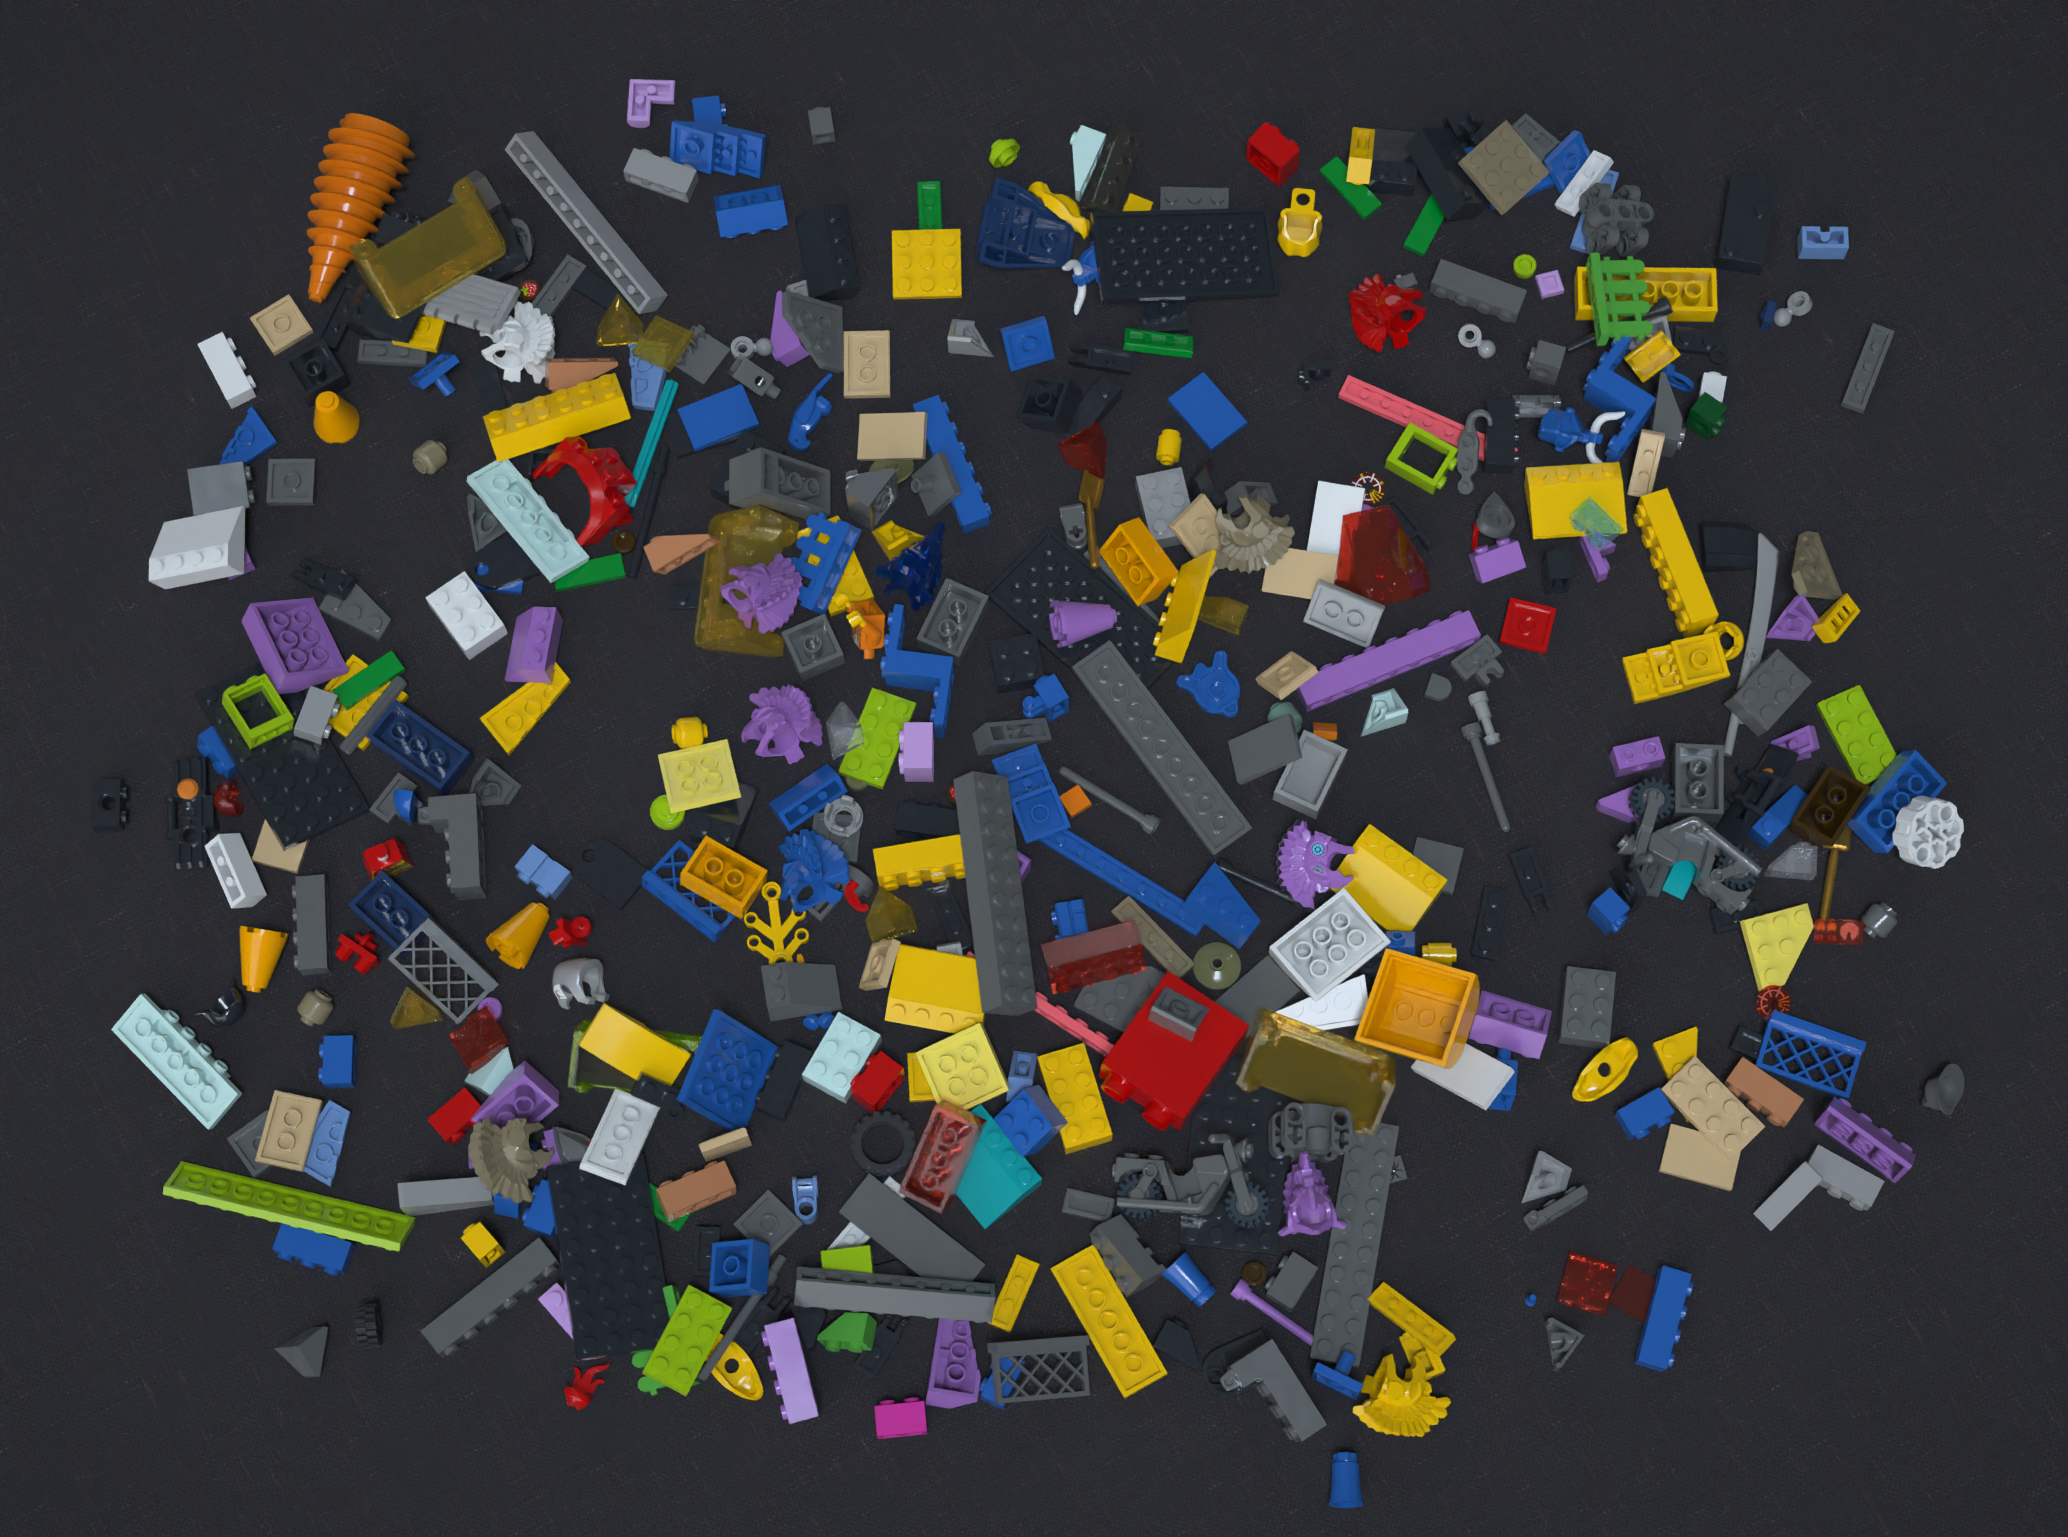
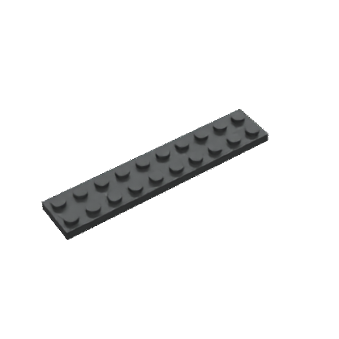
[1071,640,1252,857]
[1310,1118,1399,1368]

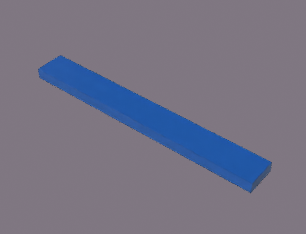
[1037,829,1205,937]

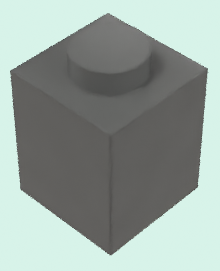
[808,107,835,145]

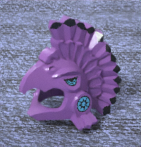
[1276,820,1355,913]

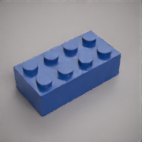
[1848,750,1947,853]

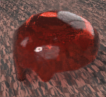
[214,780,243,817]

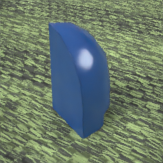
[393,790,419,824]

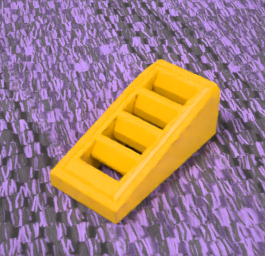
[1812,593,1860,643]

